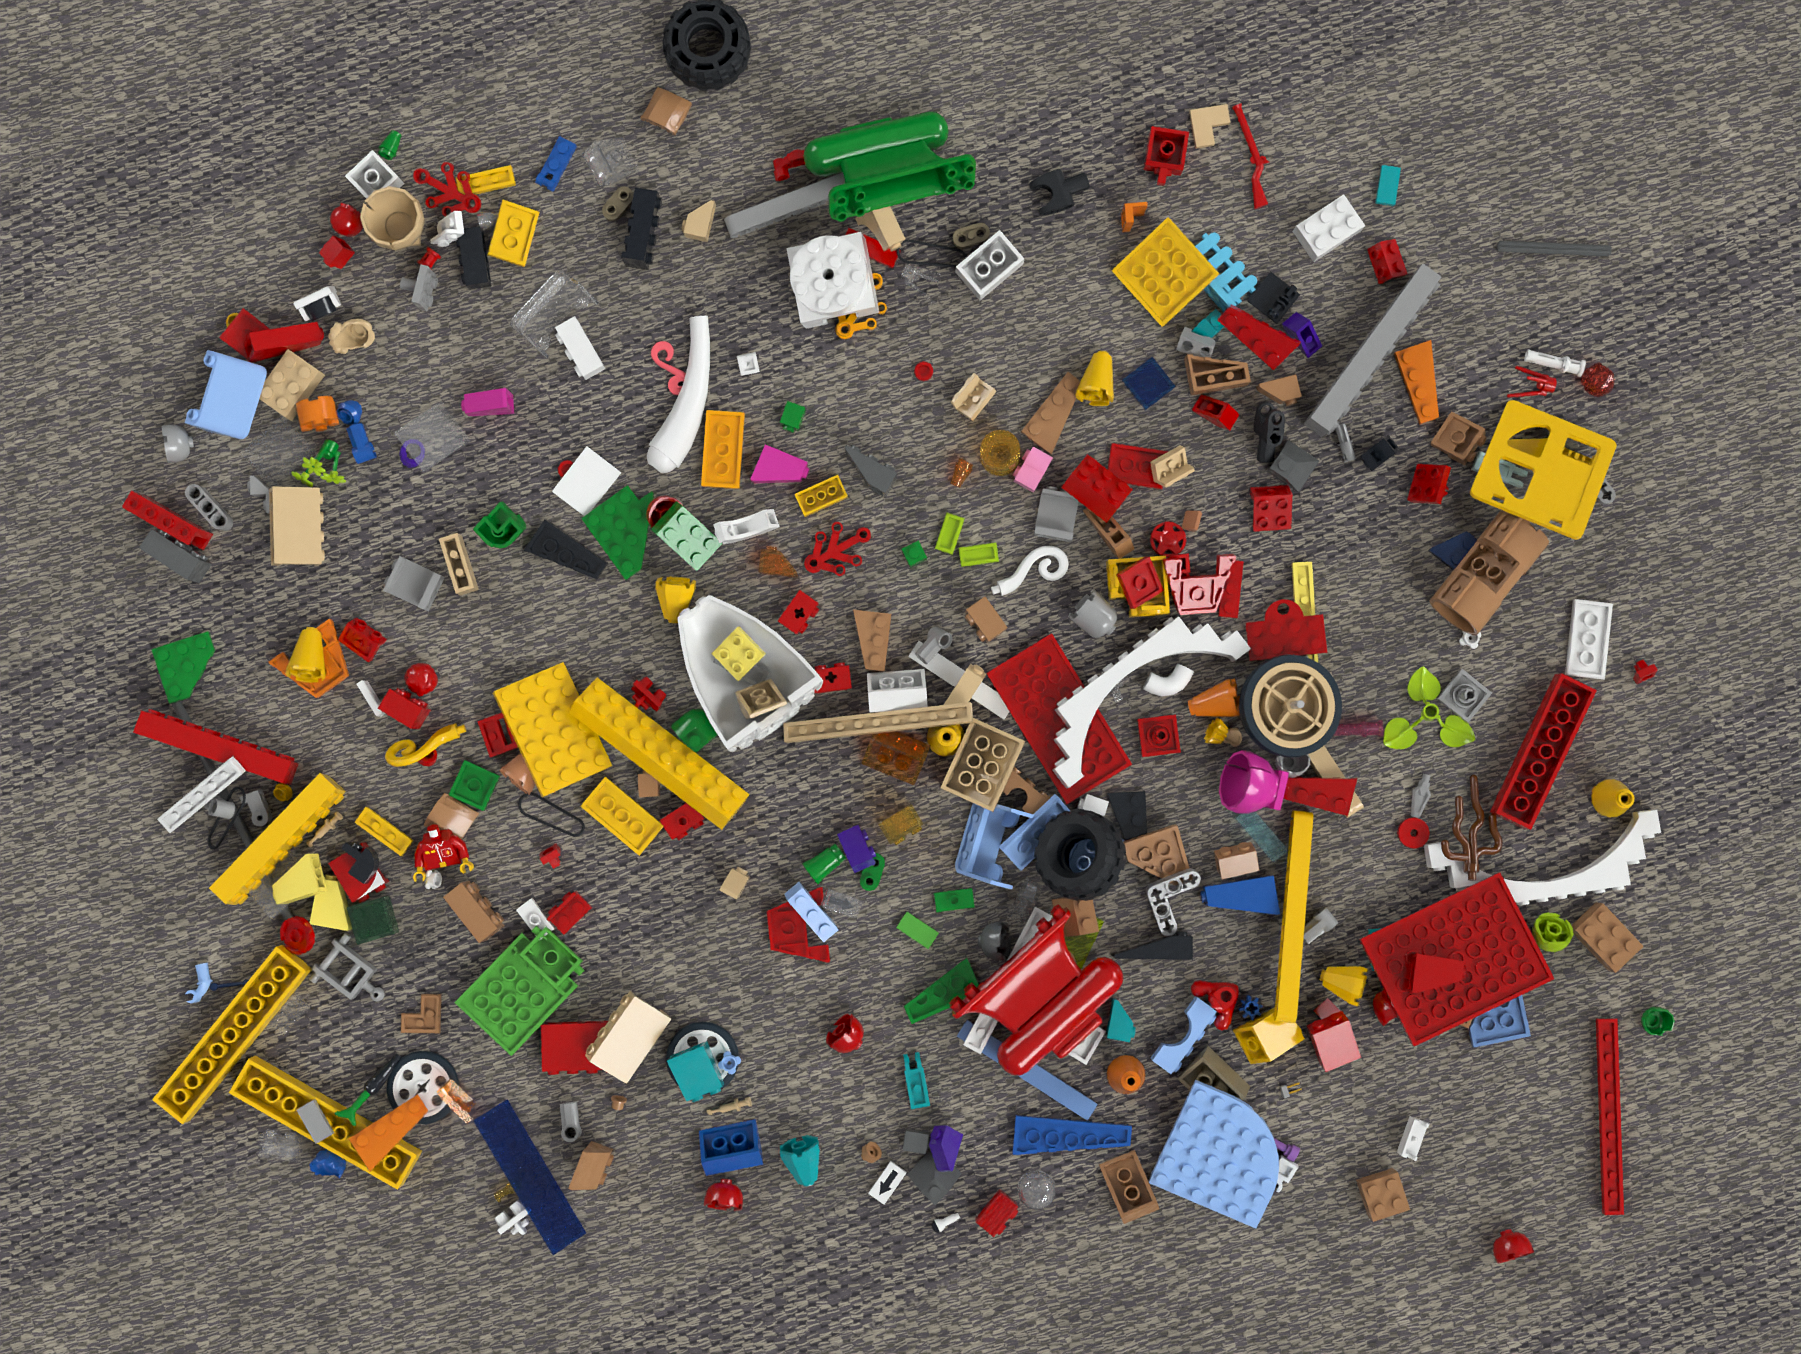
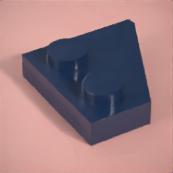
[1428,531,1477,570]

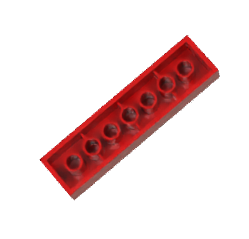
[1490,673,1597,830]
[133,709,299,785]

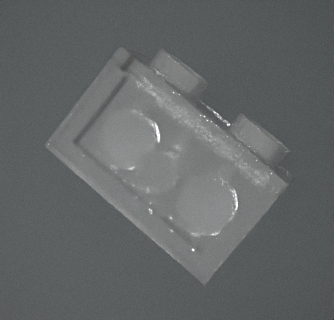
[258,1129,302,1162]

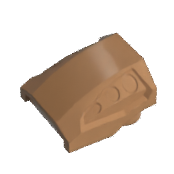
[640,87,692,135]
[423,793,480,839]

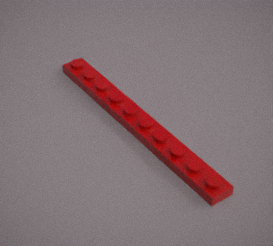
[1596,1018,1624,1215]

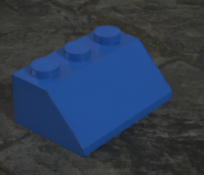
[699,1119,763,1176]

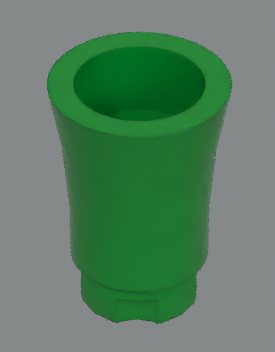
[802,844,846,885]

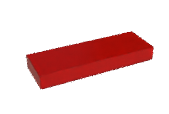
[845,228,901,269]

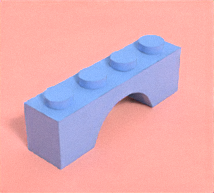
[1150,997,1217,1074]

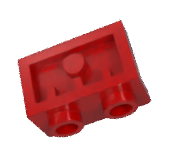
[338,618,387,663]
[546,891,593,935]

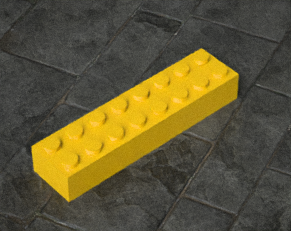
[209,773,346,905]

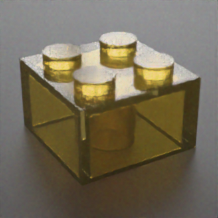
[878,804,923,845]

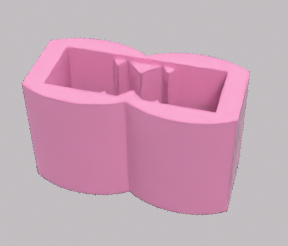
[1013,447,1053,493]

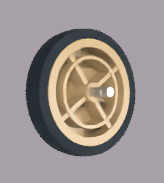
[1239,655,1342,757]

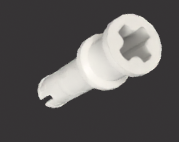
[1524,349,1586,377]

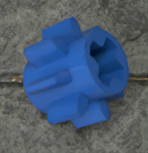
[1238,995,1263,1020]

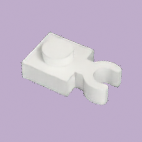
[1276,1155,1298,1192]

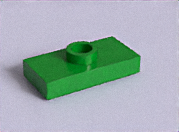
[934,888,975,912]

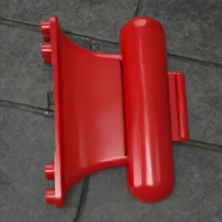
[949,904,1124,1076]

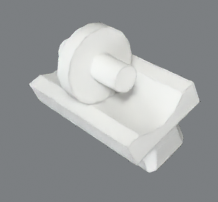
[495,1199,532,1235]

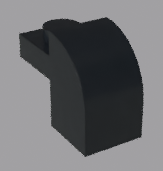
[1360,435,1400,471]
[341,841,379,884]

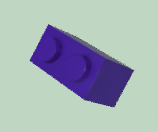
[837,825,876,873]

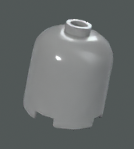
[1068,589,1117,638]

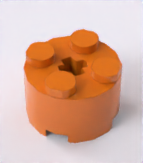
[296,396,339,432]

